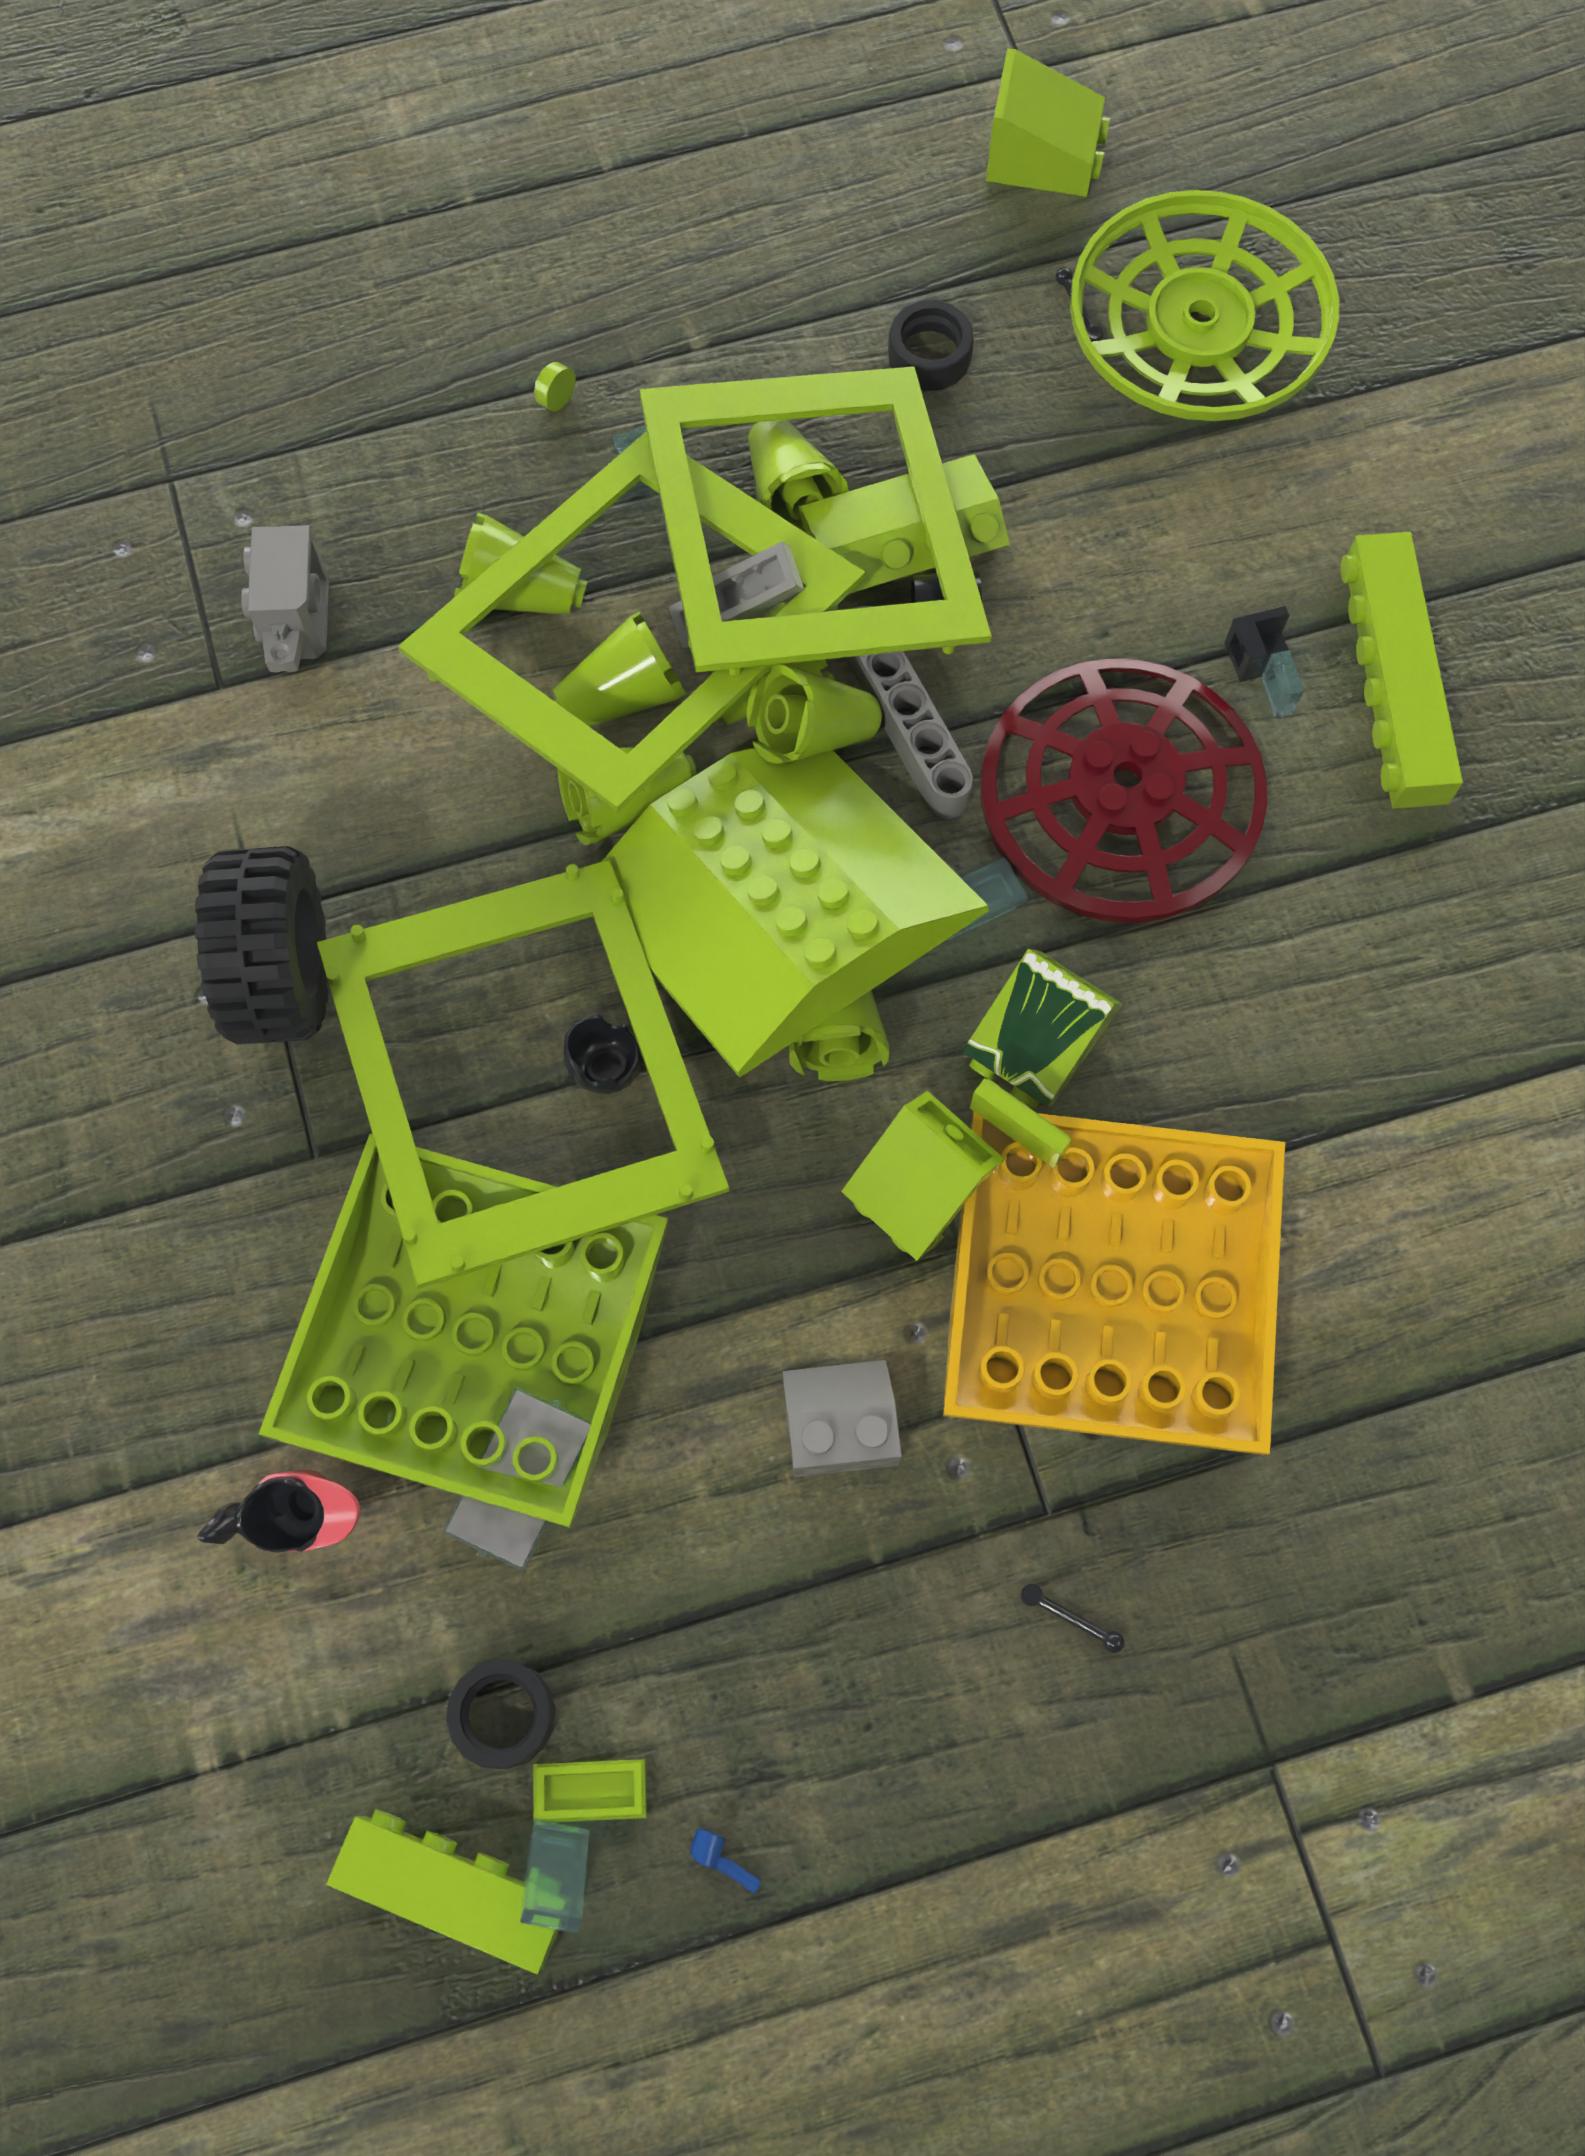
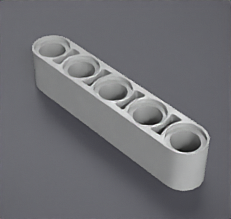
[845,606,973,819]

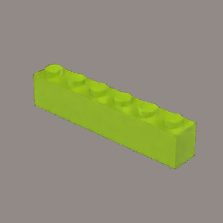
[1340,532,1463,809]

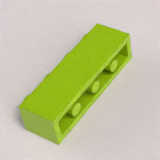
[326,1809,570,1975]

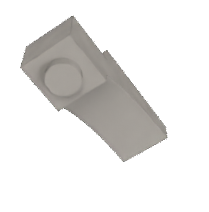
[669,542,804,653]

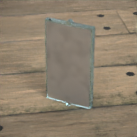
[442,1387,592,1572]

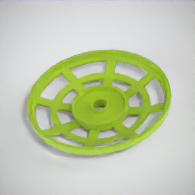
[1070,190,1339,421]

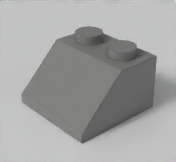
[782,1360,902,1477]

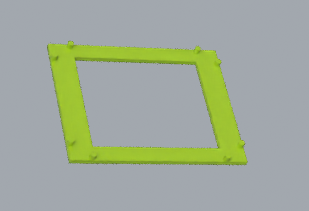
[639,366,992,676]
[398,432,865,813]
[317,860,729,1289]

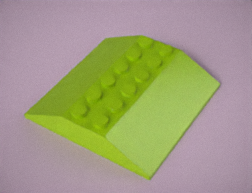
[602,748,989,1078]
[259,1134,668,1528]

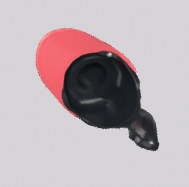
[197,1470,360,1553]

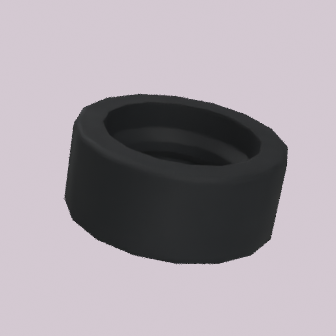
[888,300,974,391]
[446,1659,556,1769]

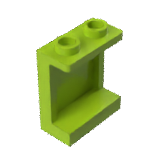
[841,1091,1005,1261]

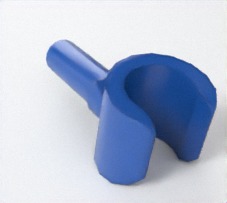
[690,1828,761,1894]

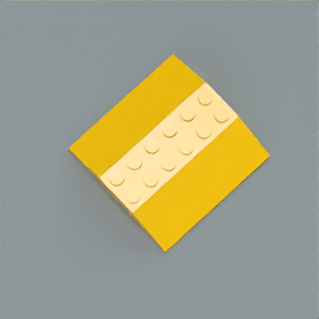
[943,1111,1285,1455]

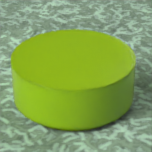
[534,362,576,412]

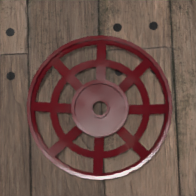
[980,658,1267,923]

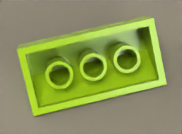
[798,454,1010,593]

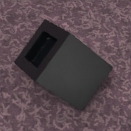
[1225,606,1293,682]

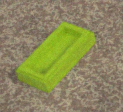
[970,1078,1071,1168]
[533,1759,647,1823]

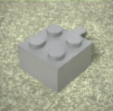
[241,525,329,672]

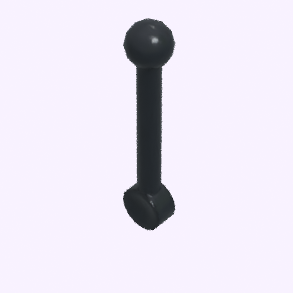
[1056,267,1103,342]
[1021,1584,1125,1653]

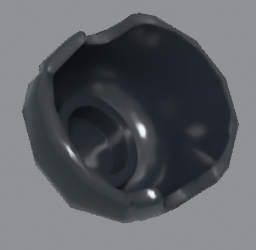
[564,1014,640,1095]

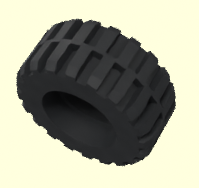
[195,846,329,1045]

